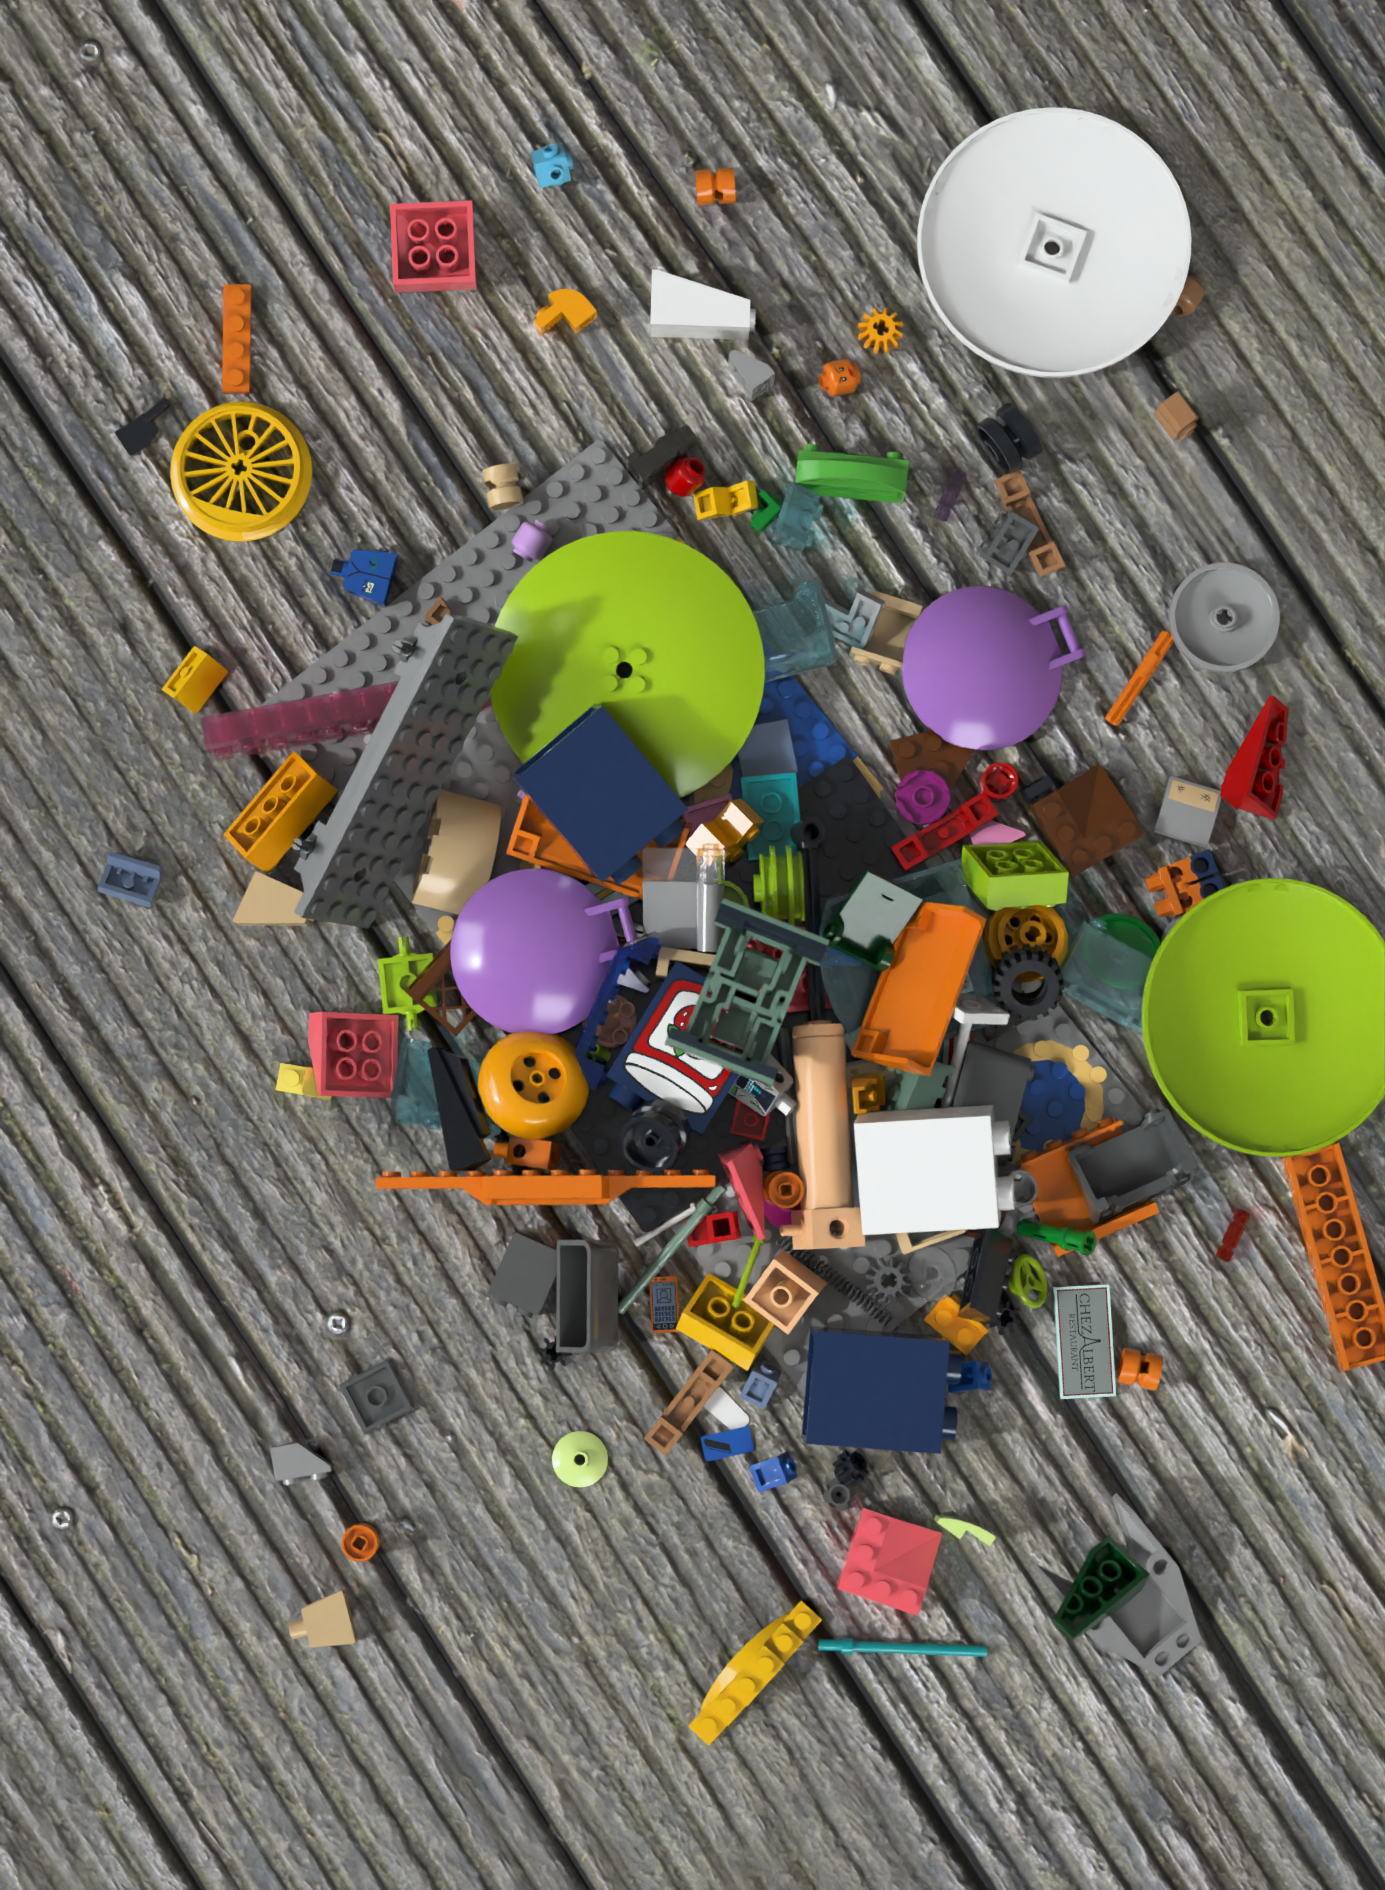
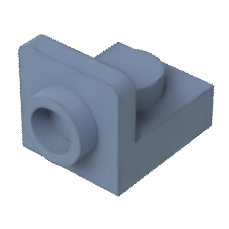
[739,1359,782,1409]

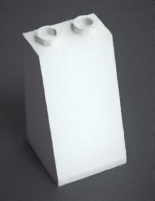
[650,270,756,340]

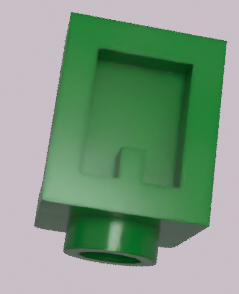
[750,489,782,536]

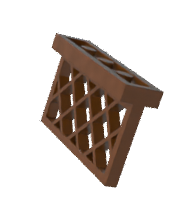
[405,938,476,1036]

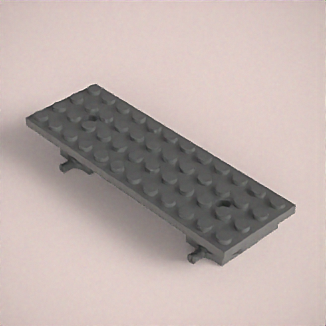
[292,613,518,929]

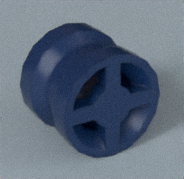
[760,1146,790,1171]

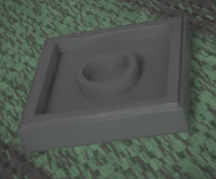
[339,1359,414,1435]

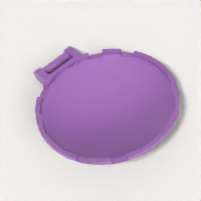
[901,586,1087,751]
[450,869,644,1034]

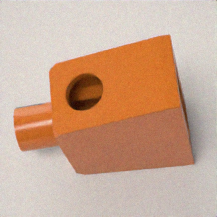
[493,1136,562,1171]

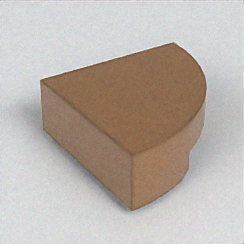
[424,596,451,625]

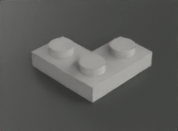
[815,589,885,650]

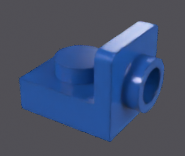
[948,1361,992,1393]
[749,1451,797,1493]

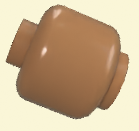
[1171,275,1204,316]

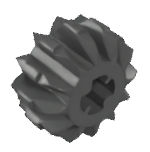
[865,1256,913,1304]

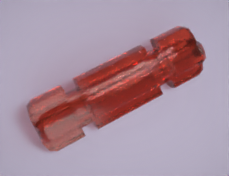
[1216,1209,1250,1262]

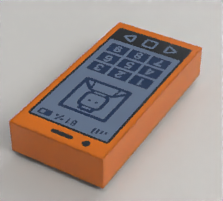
[649,1276,679,1333]

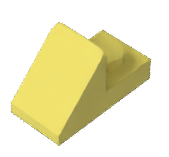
[276,1063,332,1100]

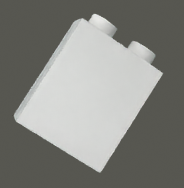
[854,1105,1015,1235]

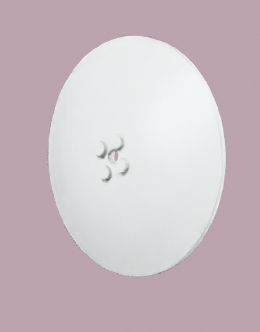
[917,107,1191,378]

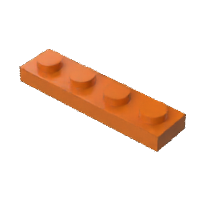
[222,284,252,394]

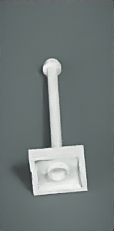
[940,993,1010,1108]

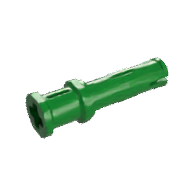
[1017,1218,1097,1256]

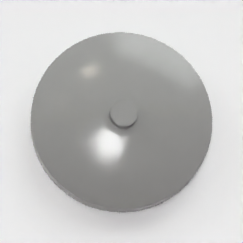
[1168,562,1280,673]

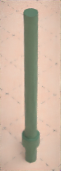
[618,1182,728,1314]

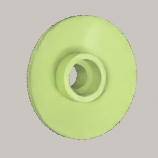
[552,1431,608,1487]

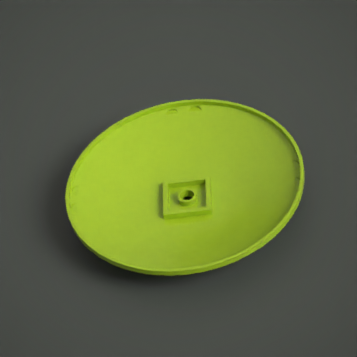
[490,531,765,798]
[1142,878,1385,1157]

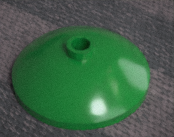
[1081,913,1161,989]

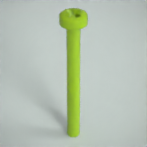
[732,1235,766,1308]

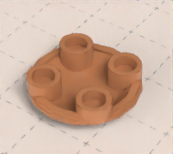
[582,993,637,1048]

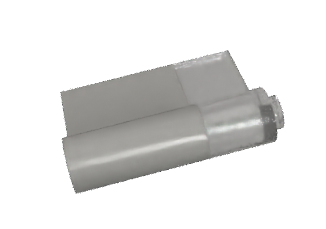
[643,843,725,952]

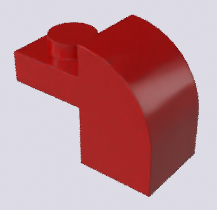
[684,1211,742,1247]

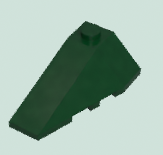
[1052,1535,1149,1641]

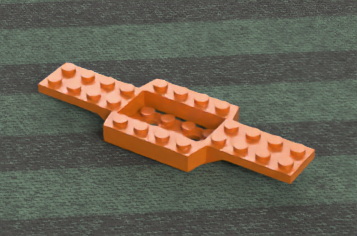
[376,1170,715,1206]

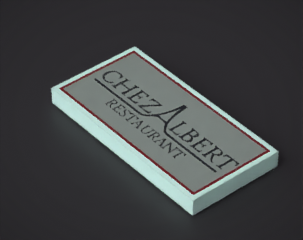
[1053,1284,1116,1399]

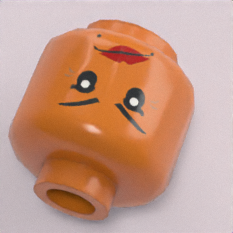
[818,359,861,397]

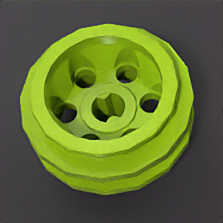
[753,845,805,926]

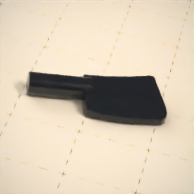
[115,397,171,456]

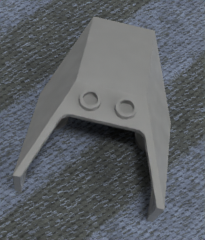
[1031,1493,1202,1677]

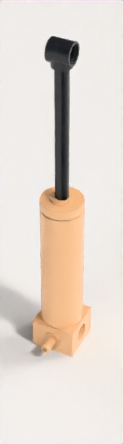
[779,817,865,1250]

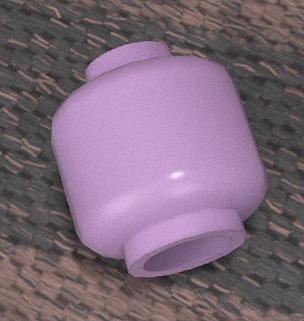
[512,520,553,562]

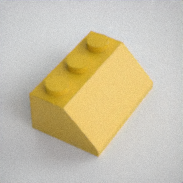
[676,1272,775,1371]

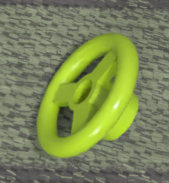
[1008,1254,1047,1309]

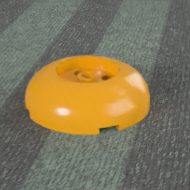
[478,1032,589,1139]

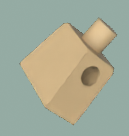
[288,1588,358,1647]

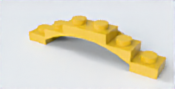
[688,1600,822,1745]

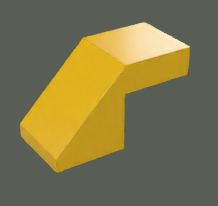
[693,481,759,520]

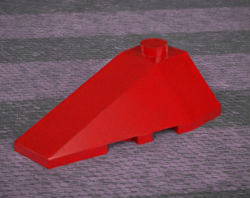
[1220,696,1288,819]

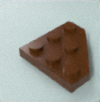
[889,730,975,791]

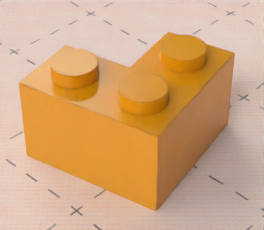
[685,798,764,867]

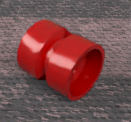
[979,762,1018,802]

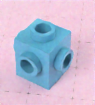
[530,144,574,188]

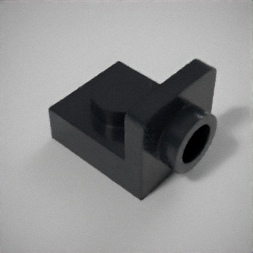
[1019,776,1054,807]

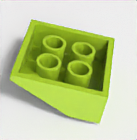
[960,840,1069,911]

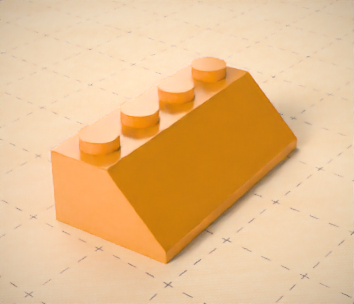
[223,751,338,874]

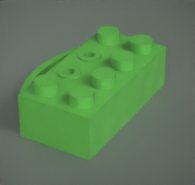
[794,444,909,504]

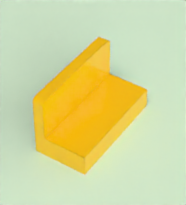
[161,646,228,714]

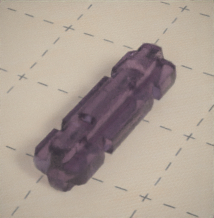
[934,469,967,522]

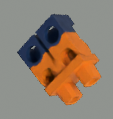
[1144,849,1224,917]

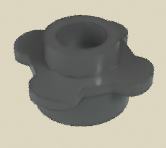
[822,1478,855,1511]

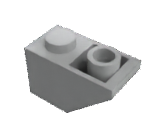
[270,1442,333,1485]

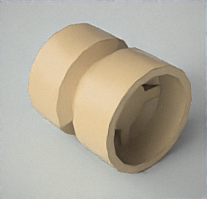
[482,463,524,510]

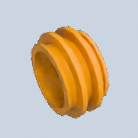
[983,905,1068,983]

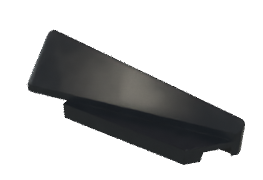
[428,1047,491,1171]

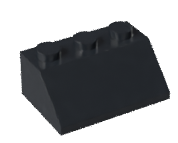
[957,1228,1015,1325]

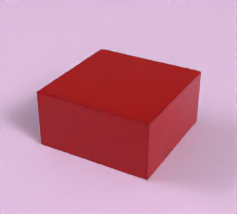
[729,1099,770,1141]

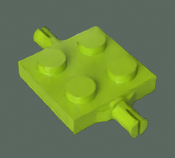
[377,936,439,1031]

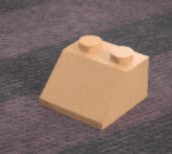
[744,1250,827,1334]

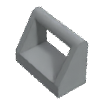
[728,350,775,401]

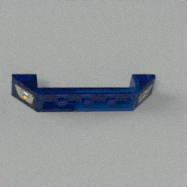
[574,931,662,1091]

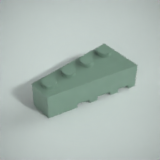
[886,1061,955,1111]

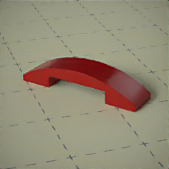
[891,791,999,871]

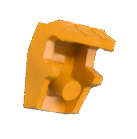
[851,1074,887,1114]

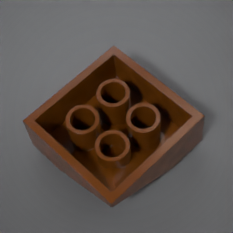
[1028,763,1145,877]

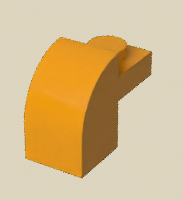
[534,289,597,335]

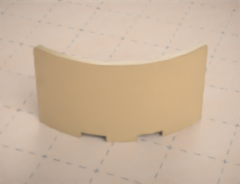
[412,789,501,915]

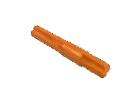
[1105,630,1174,726]

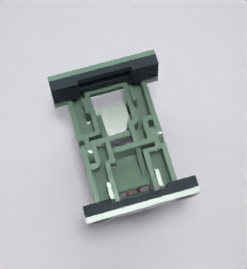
[665,898,830,1087]

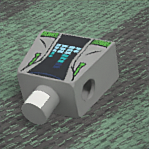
[729,1054,798,1116]

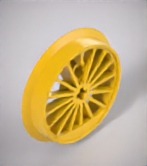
[170,402,312,542]

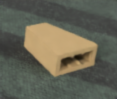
[232,871,314,926]

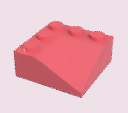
[390,200,477,293]
[836,1506,942,1616]

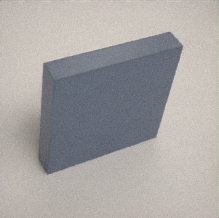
[738,719,798,777]

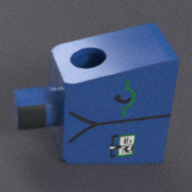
[331,550,399,608]

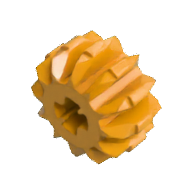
[858,307,904,354]

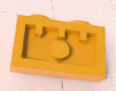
[923,1294,989,1356]

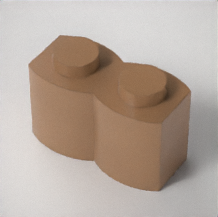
[1153,391,1199,441]

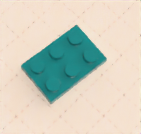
[741,772,801,861]

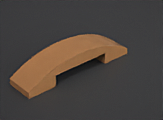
[994,469,1065,578]
[644,1350,734,1456]

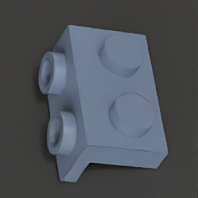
[98,851,162,908]

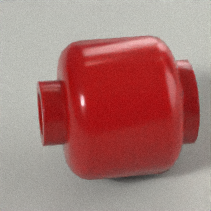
[665,456,705,497]

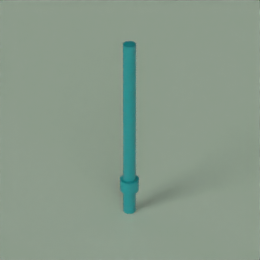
[818,1637,987,1657]

